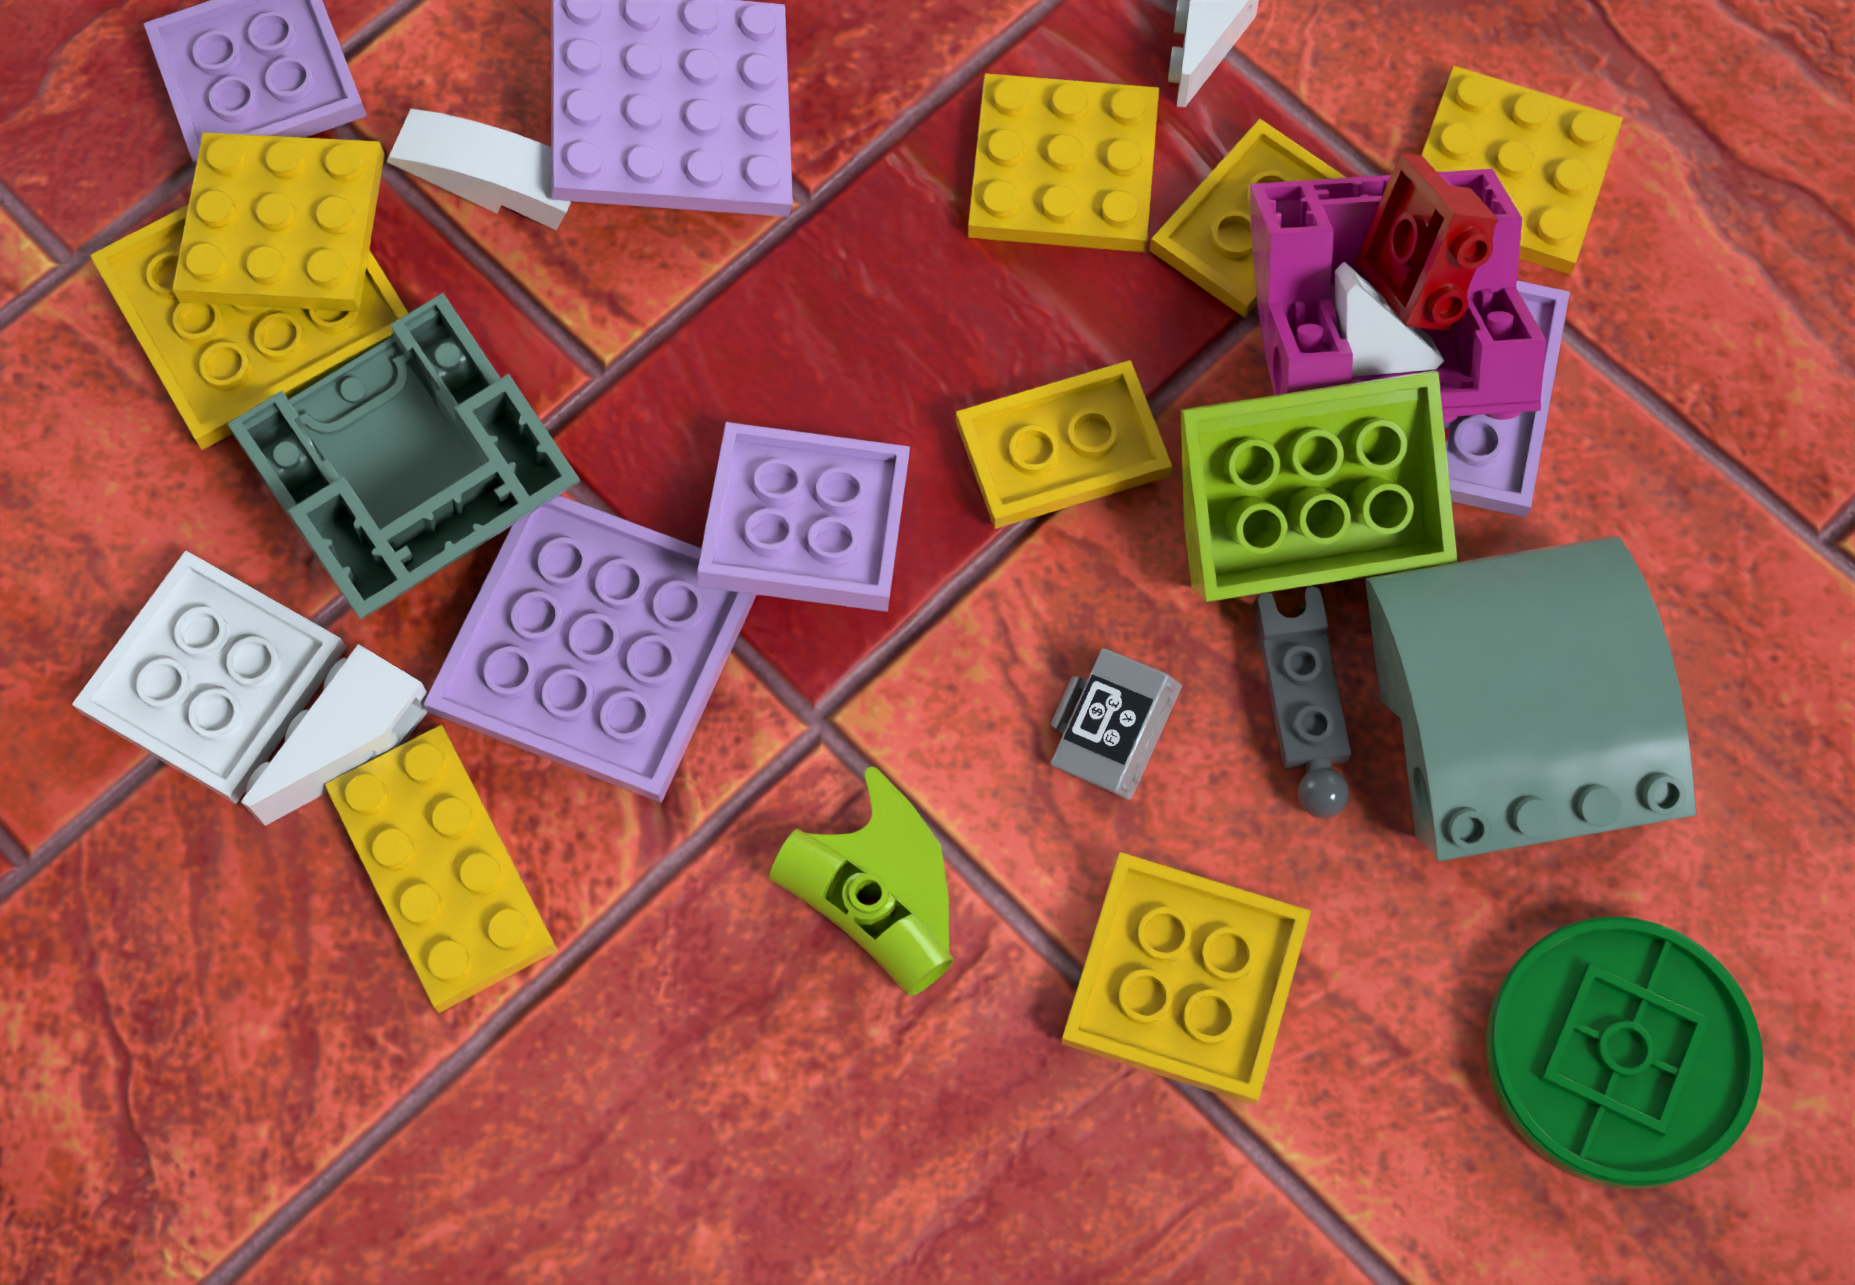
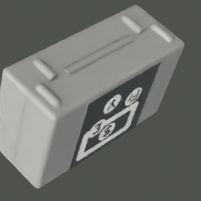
[1050,648,1182,800]

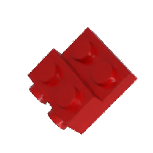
[1355,152,1499,331]

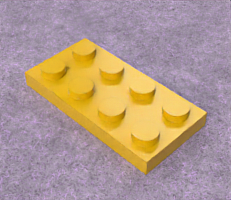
[324,725,558,1013]

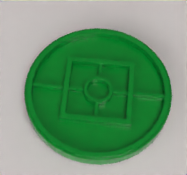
[1485,917,1763,1189]

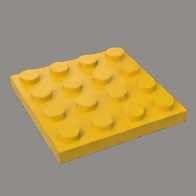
[90,204,408,450]

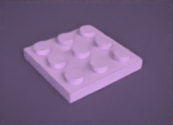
[144,0,367,167]
[697,422,910,612]

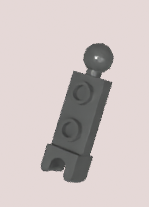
[1252,586,1351,819]

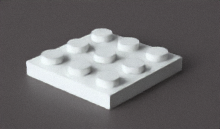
[72,551,346,804]

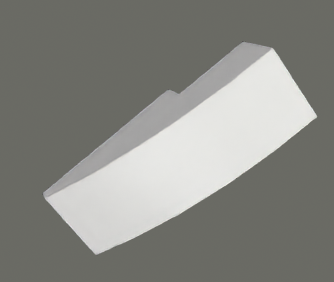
[387,108,571,230]

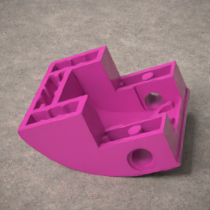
[1250,169,1547,424]

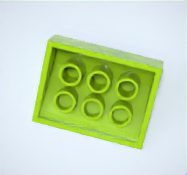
[1181,371,1458,602]

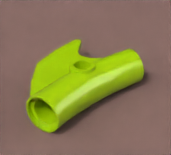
[769,767,955,997]

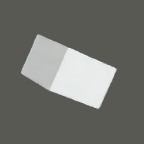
[1335,262,1444,377]

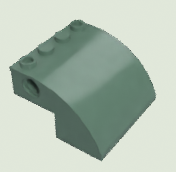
[227,293,580,621]
[1365,535,1697,861]

